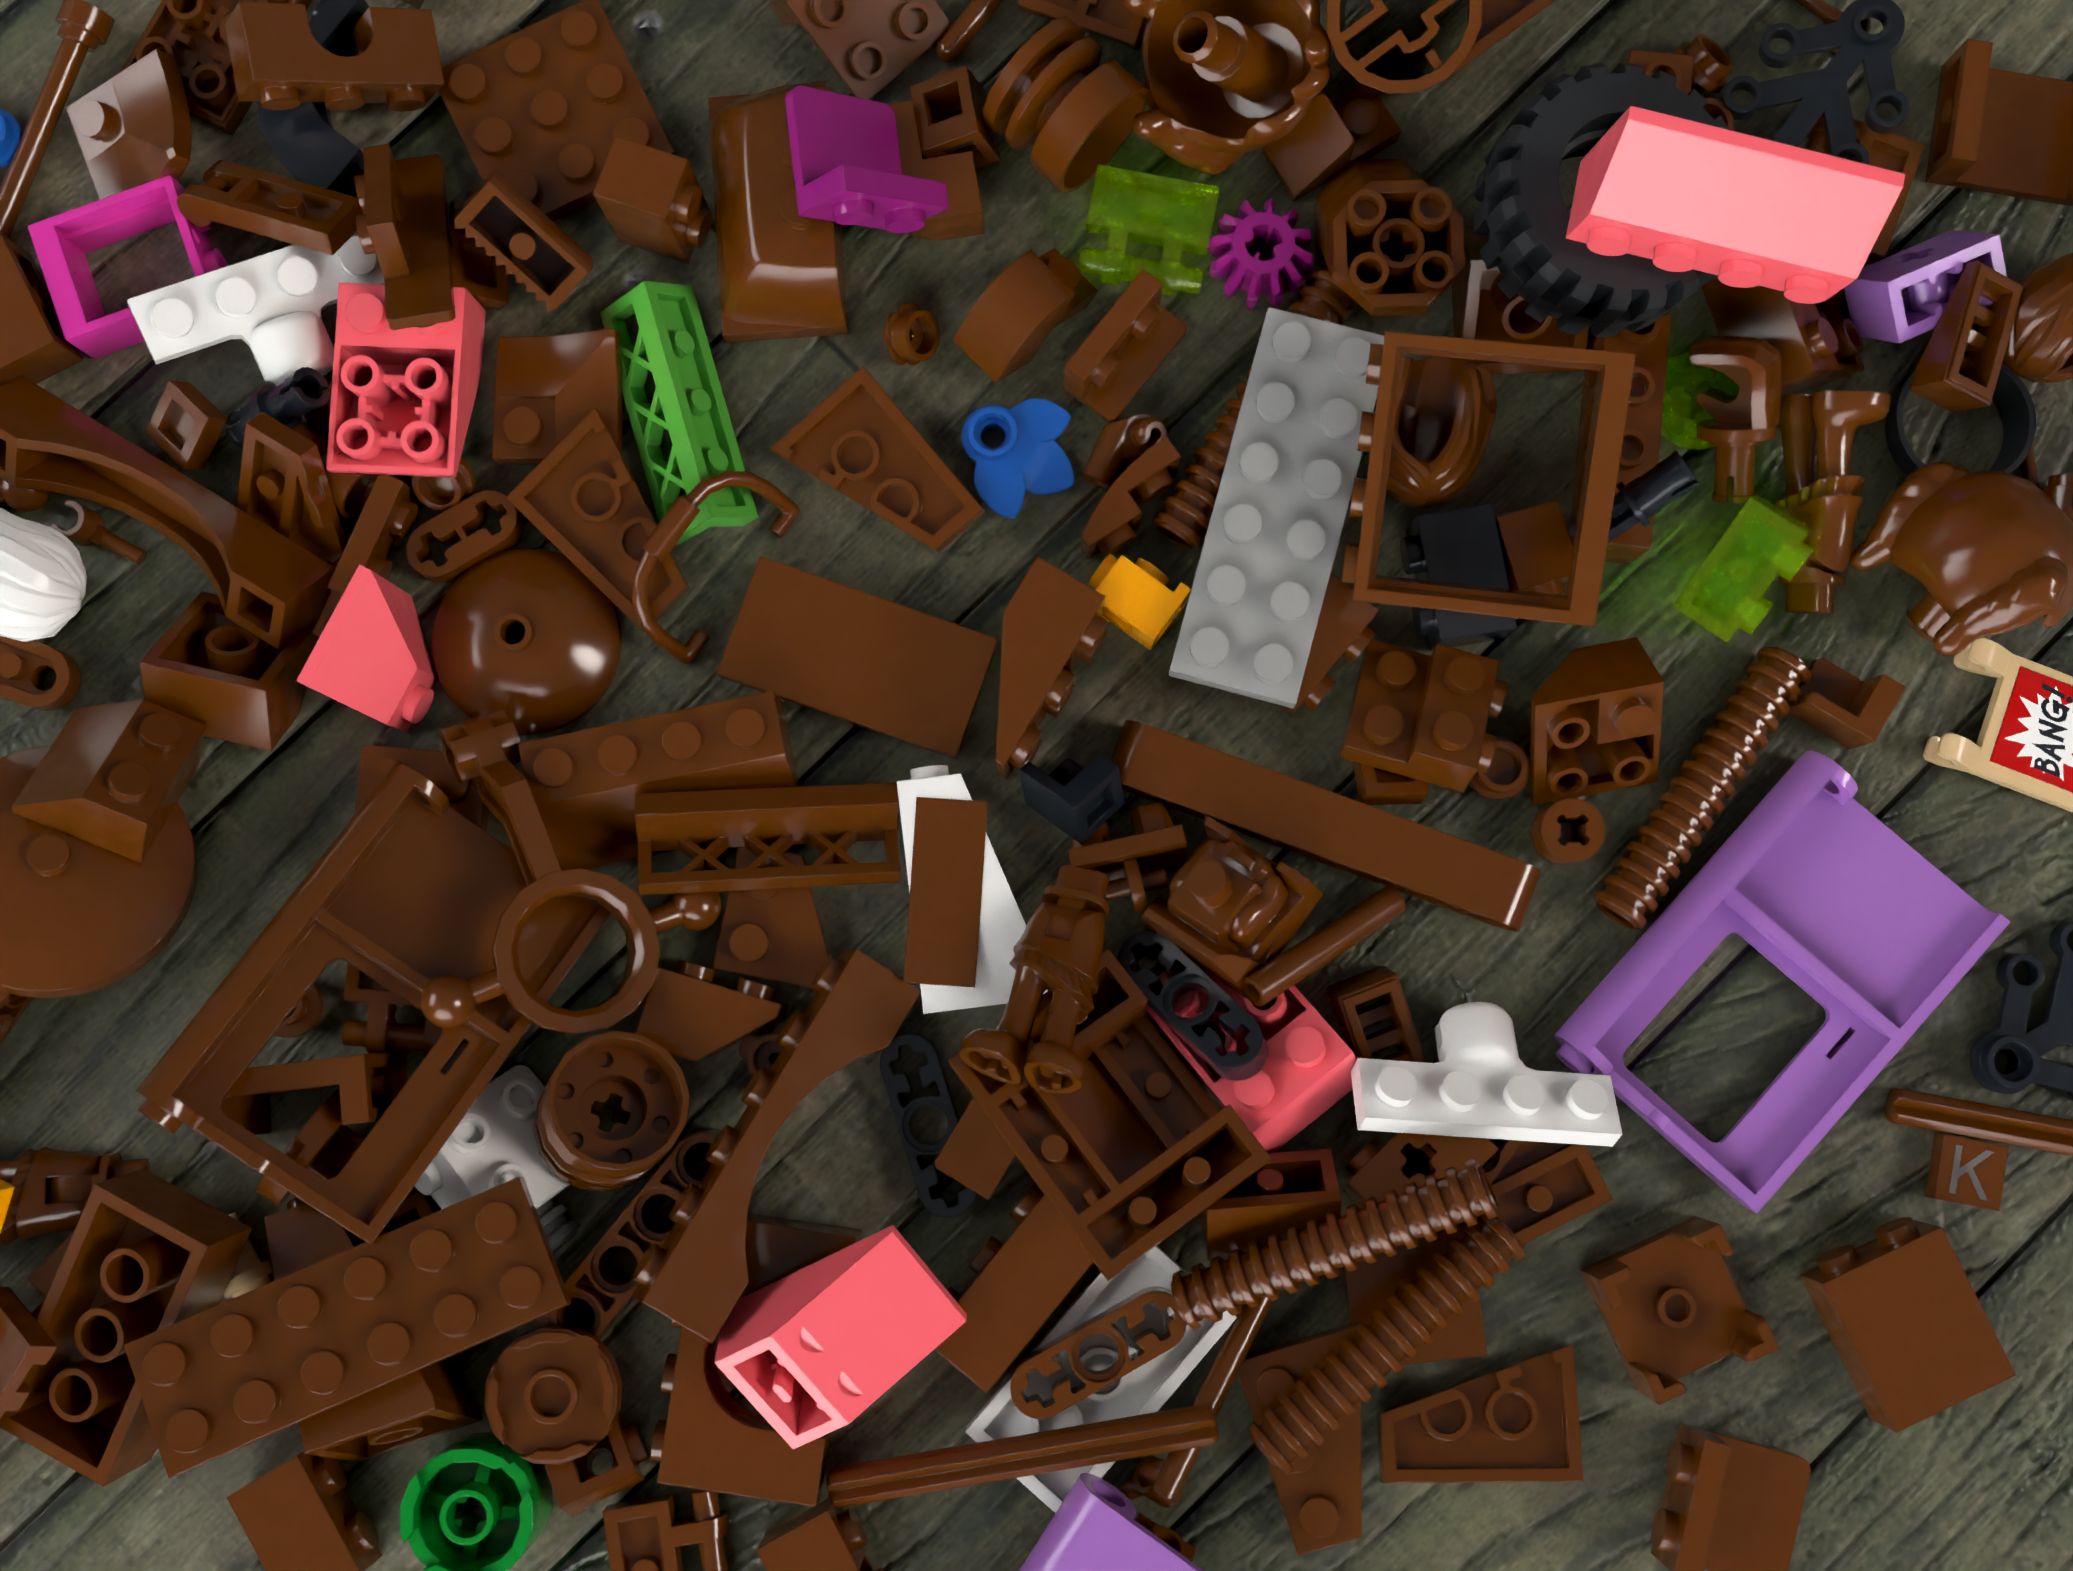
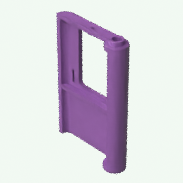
[1554,750,2010,1213]

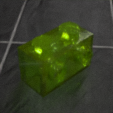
[1672,495,1814,643]

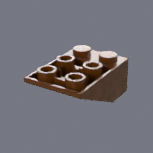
[995,556,1109,780]

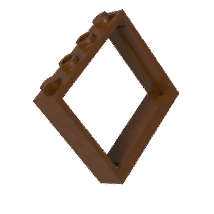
[1342,331,1636,627]

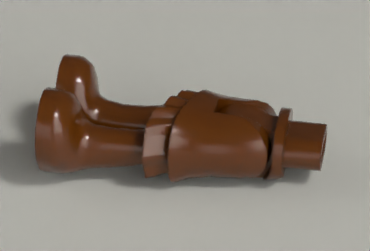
[1771,390,1891,614]
[959,865,1110,1094]
[0,1147,151,1246]

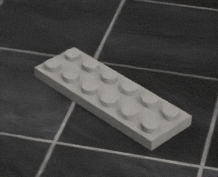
[1169,307,1385,709]

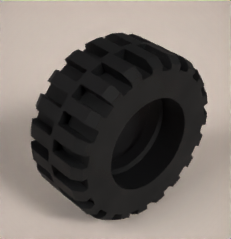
[1472,62,1729,337]

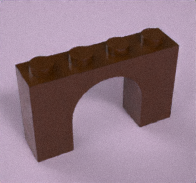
[650,1213,862,1507]

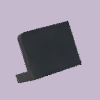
[1019,753,1125,845]

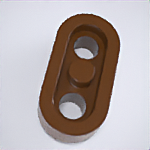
[0,636,81,711]

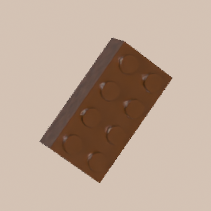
[0,1169,252,1487]

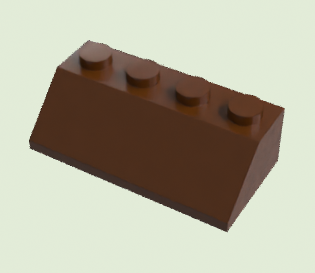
[518,691,800,871]

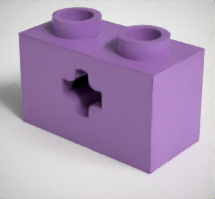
[1844,230,2007,343]

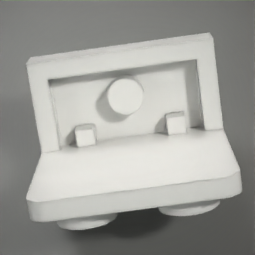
[414,1065,571,1209]

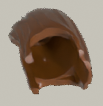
[2002,252,2073,384]
[1369,356,1497,508]

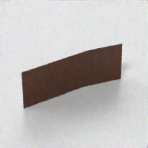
[903,797,988,988]

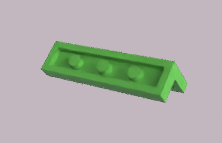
[600,281,758,545]

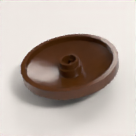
[0,746,198,998]

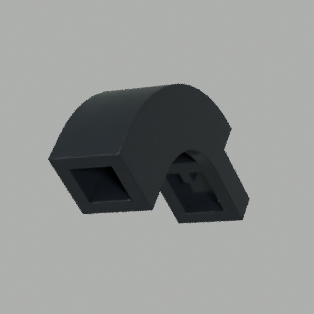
[256,0,369,197]

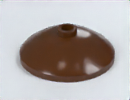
[432,548,622,735]

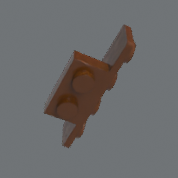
[355,144,456,330]

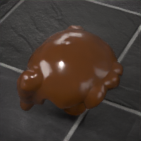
[1122,0,1331,175]
[1849,462,2073,656]

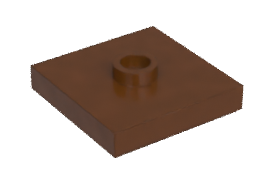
[1342,1221,1487,1365]

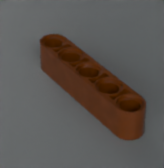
[524,1128,721,1340]

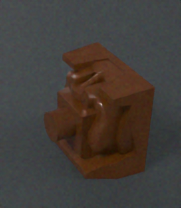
[1140,816,1323,999]

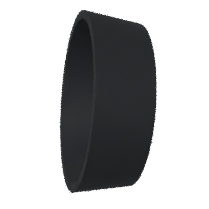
[1885,351,2036,476]

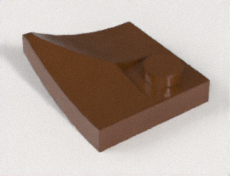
[66,49,192,199]
[492,329,623,465]

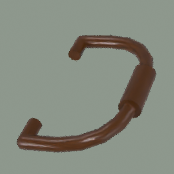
[631,471,799,664]

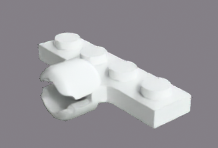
[127,230,385,385]
[1351,1002,1622,1147]

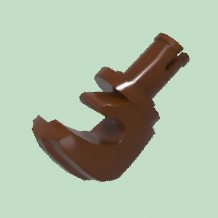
[1690,335,1782,503]

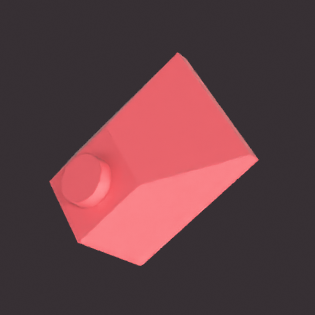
[296,564,436,733]

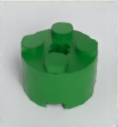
[400,1432,553,1571]

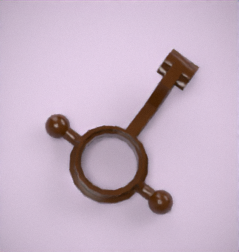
[420,709,722,1035]

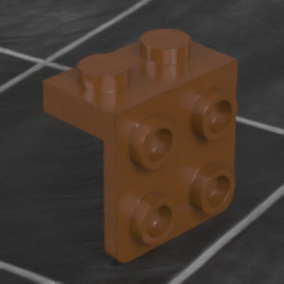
[769,0,949,100]
[1651,1423,1811,1571]

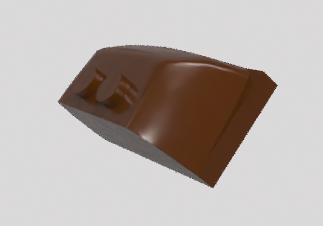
[708,80,849,343]

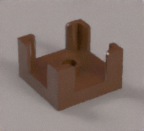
[1580,1216,1780,1405]

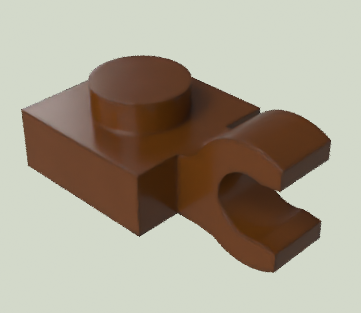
[449,191,508,309]

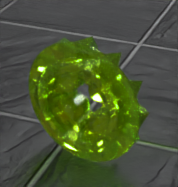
[1661,351,1739,449]

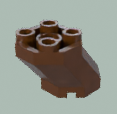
[1314,159,1465,315]

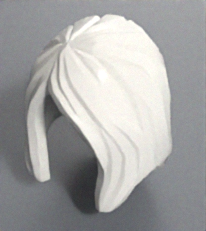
[0,508,87,642]

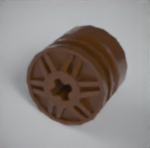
[983,16,1149,194]
[533,1031,690,1193]

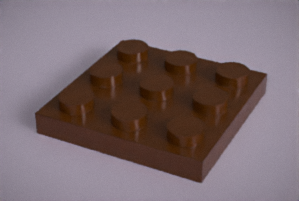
[439,0,676,222]

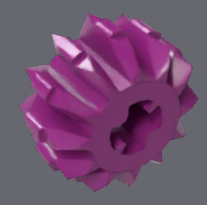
[1208,197,1314,309]

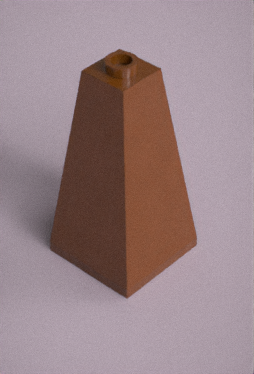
[264,1197,483,1462]

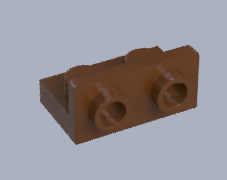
[1063,269,1187,423]

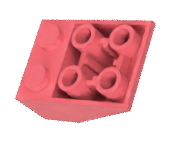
[326,283,486,477]
[1146,965,1357,1153]
[714,1225,967,1449]

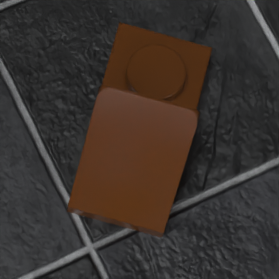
[1262,84,1401,202]

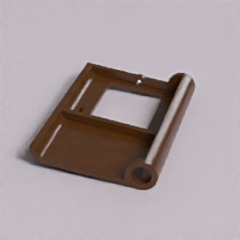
[136,763,611,1245]

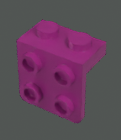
[785,85,949,233]

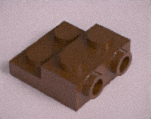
[1339,639,1507,793]

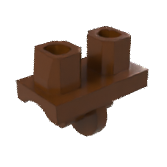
[1068,802,1187,913]

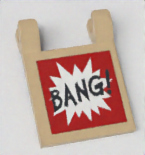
[1923,638,2073,813]

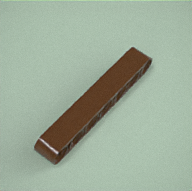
[1110,720,1541,932]

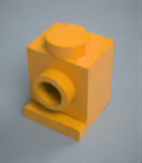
[1088,553,1191,651]

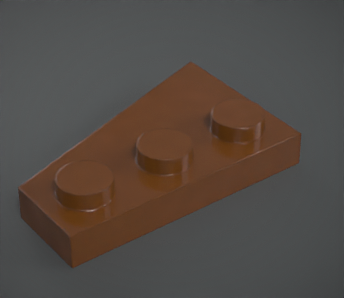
[506,408,690,632]

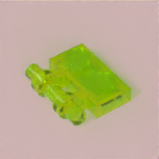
[1078,164,1220,296]

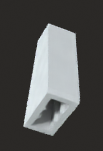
[897,765,1048,1014]

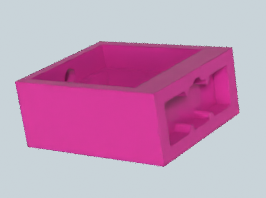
[28,175,228,359]

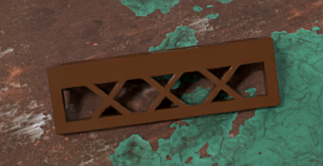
[635,782,901,895]

